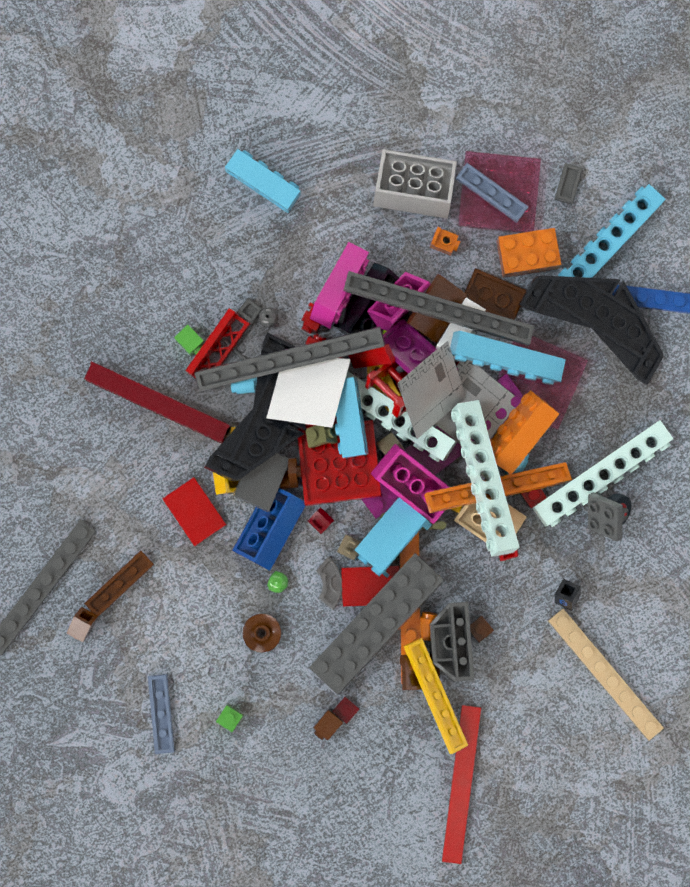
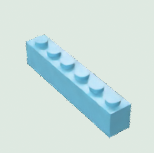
[450,331,566,385]

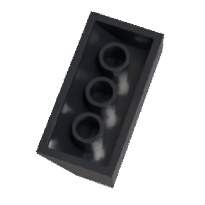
[333,262,399,335]

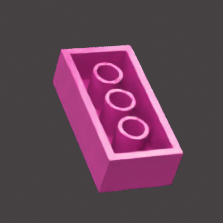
[310,242,370,329]
[371,444,450,524]

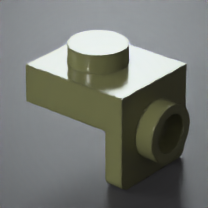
[306,424,338,448]

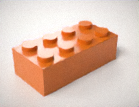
[490,390,559,475]

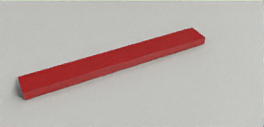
[442,705,481,864]

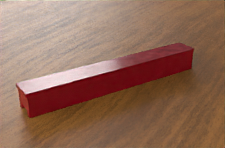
[84,361,231,444]

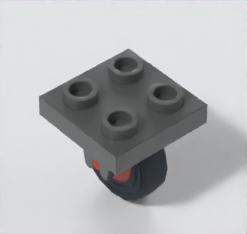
[588,492,632,542]

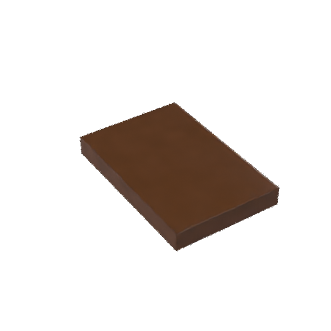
[465,268,527,320]
[407,274,467,343]

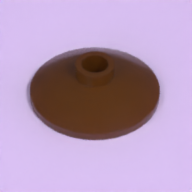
[242,614,281,653]

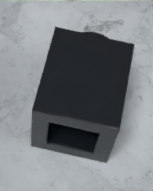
[555,578,581,611]

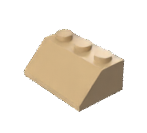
[454,503,526,542]

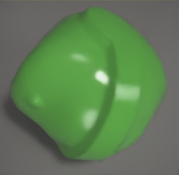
[267,571,289,593]

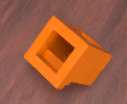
[430,227,460,256]

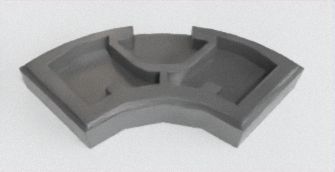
[316,556,342,610]

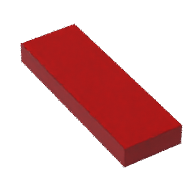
[348,343,396,368]

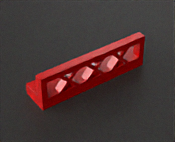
[185,308,250,379]

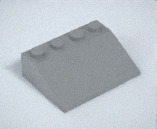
[373,149,457,219]

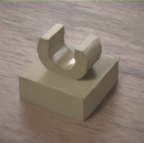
[337,535,361,560]

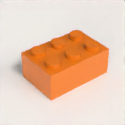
[496,228,561,278]

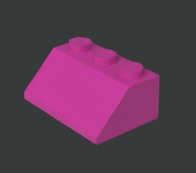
[367,272,431,331]

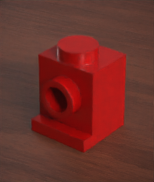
[301,302,321,334]

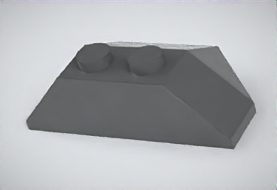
[429,602,475,682]

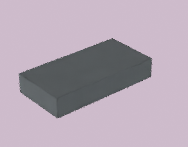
[554,163,583,205]

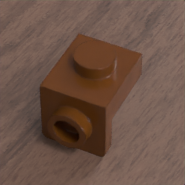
[279,458,302,489]

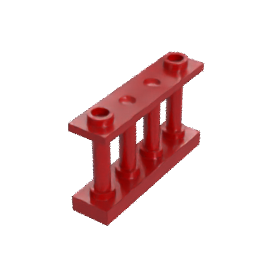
[365,362,407,418]

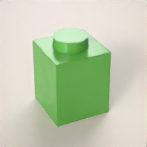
[174,325,204,356]
[216,704,244,732]

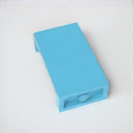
[355,498,432,578]

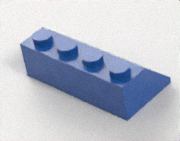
[232,488,305,571]

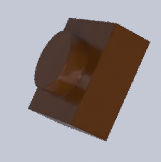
[470,616,494,643]

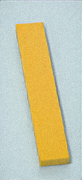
[403,638,468,754]

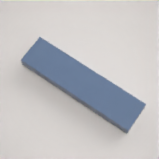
[456,163,528,223]
[148,674,175,754]

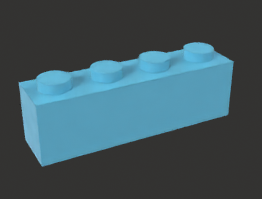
[225,149,301,213]
[335,377,369,458]

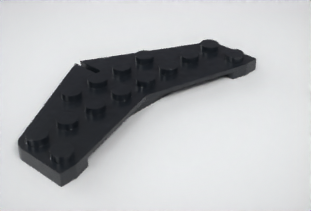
[518,275,663,385]
[204,332,306,481]

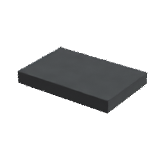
[233,453,289,512]

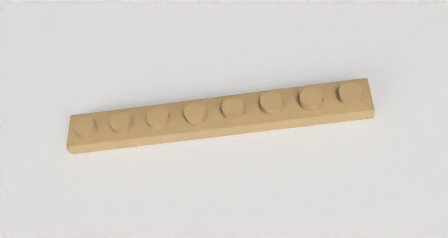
[548,609,664,741]

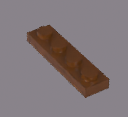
[84,551,155,617]

